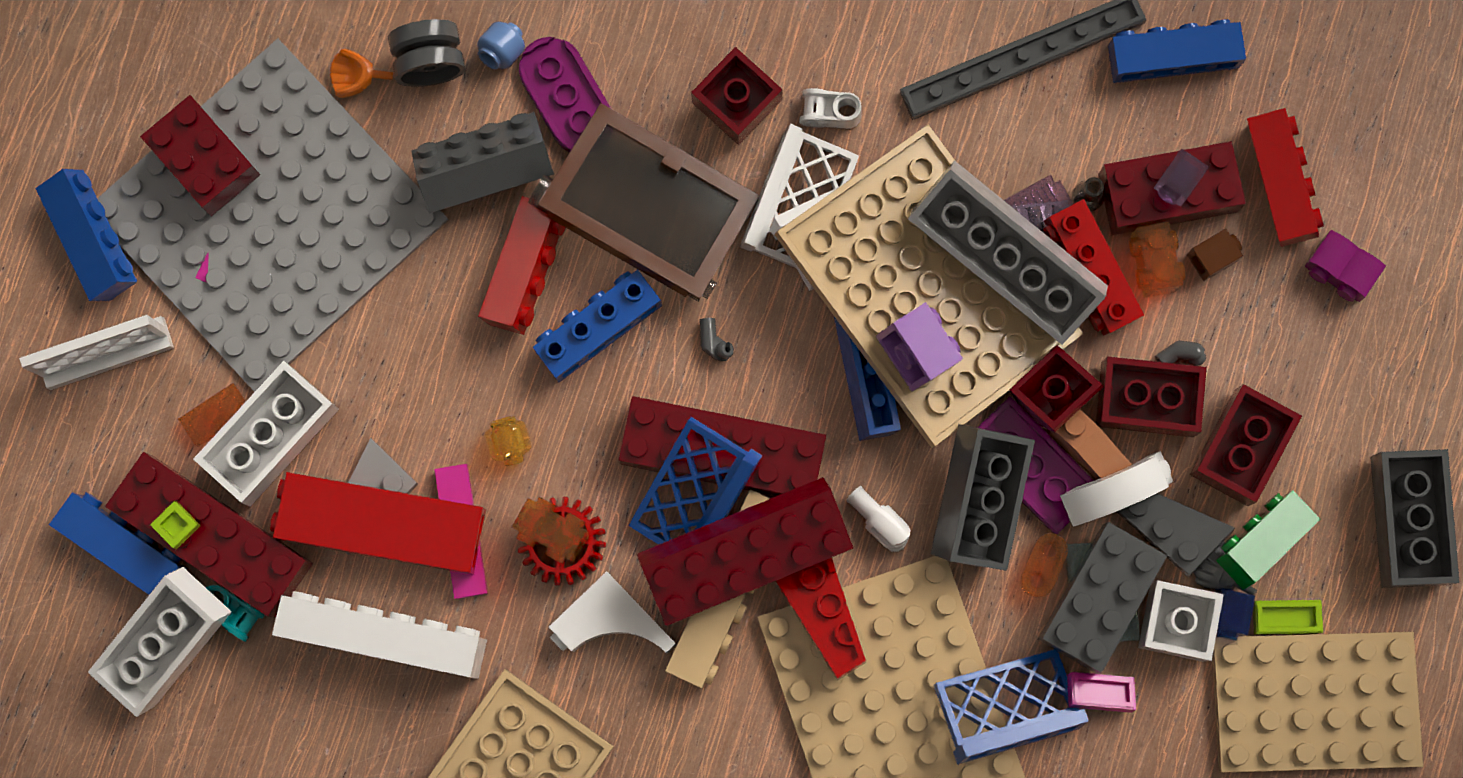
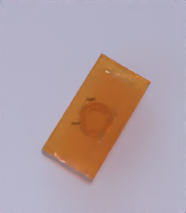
[178,383,246,447]

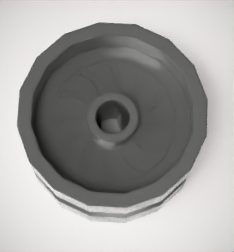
[388,19,466,87]

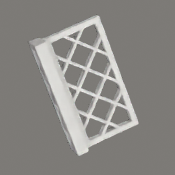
[739,124,859,268]
[19,315,174,390]

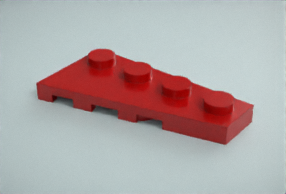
[775,558,866,680]

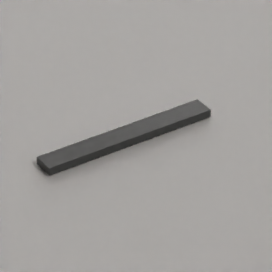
[900,0,1147,120]

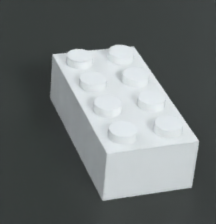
[193,361,339,506]
[88,567,232,717]

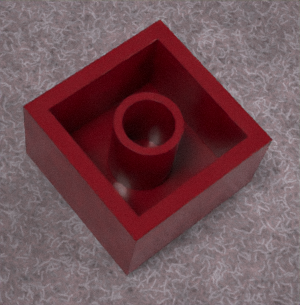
[691,47,783,145]

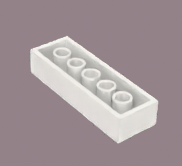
[272,591,487,679]

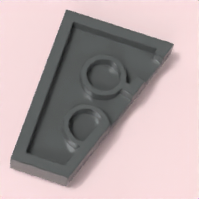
[1116,493,1235,577]

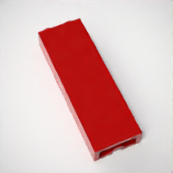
[270,472,486,575]

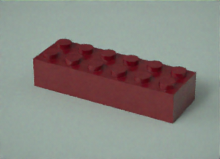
[618,396,826,496]
[105,452,313,618]
[637,477,854,626]

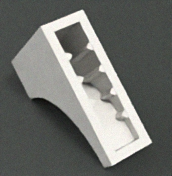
[549,571,677,654]

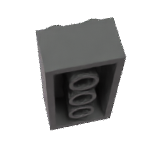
[411,112,554,213]
[931,424,1035,571]
[1370,449,1460,588]
[1037,522,1167,673]

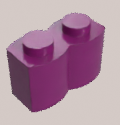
[1305,230,1386,302]

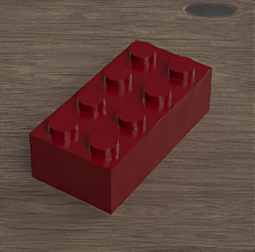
[1098,141,1246,236]

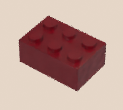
[140,95,261,217]
[1096,356,1207,437]
[1190,384,1302,506]

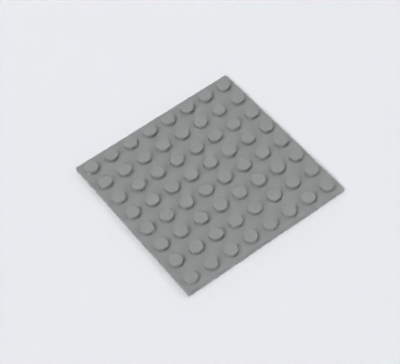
[97,38,449,392]

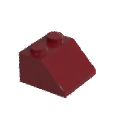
[1009,345,1103,433]

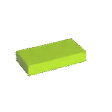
[1252,600,1323,634]

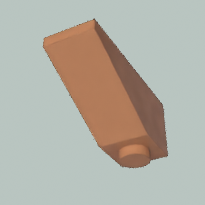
[1050,409,1132,480]

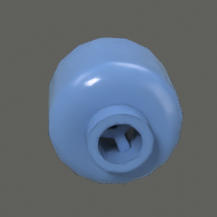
[477,21,525,69]

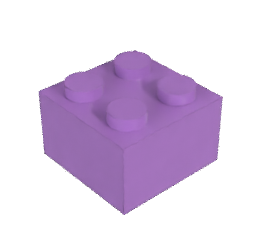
[876,302,963,392]

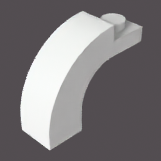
[1060,451,1173,527]

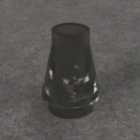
[1072,177,1105,211]

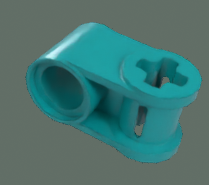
[206,585,265,642]

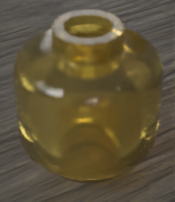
[485,416,532,466]

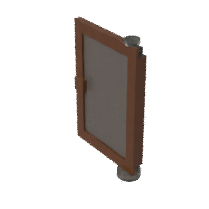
[528,103,760,302]

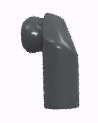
[700,318,734,361]
[1155,340,1206,366]

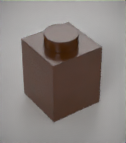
[1186,228,1243,281]

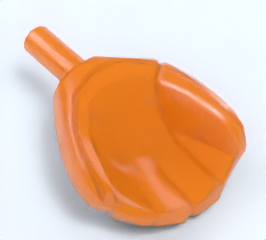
[330,49,393,98]

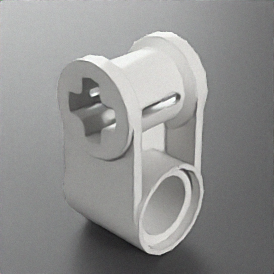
[799,88,862,129]

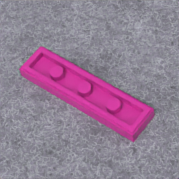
[434,463,488,599]

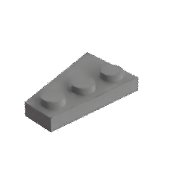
[346,438,418,554]

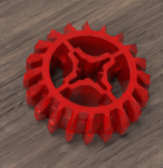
[517,496,607,586]

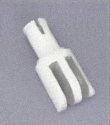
[847,486,911,552]

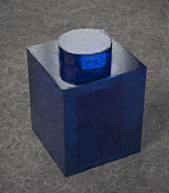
[1215,589,1255,641]

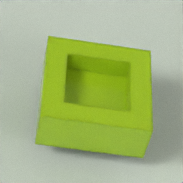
[150,501,201,549]

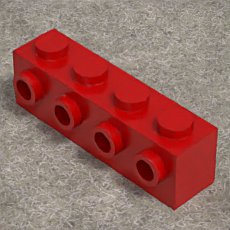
[1247,108,1324,247]
[478,196,566,335]
[1043,199,1144,336]

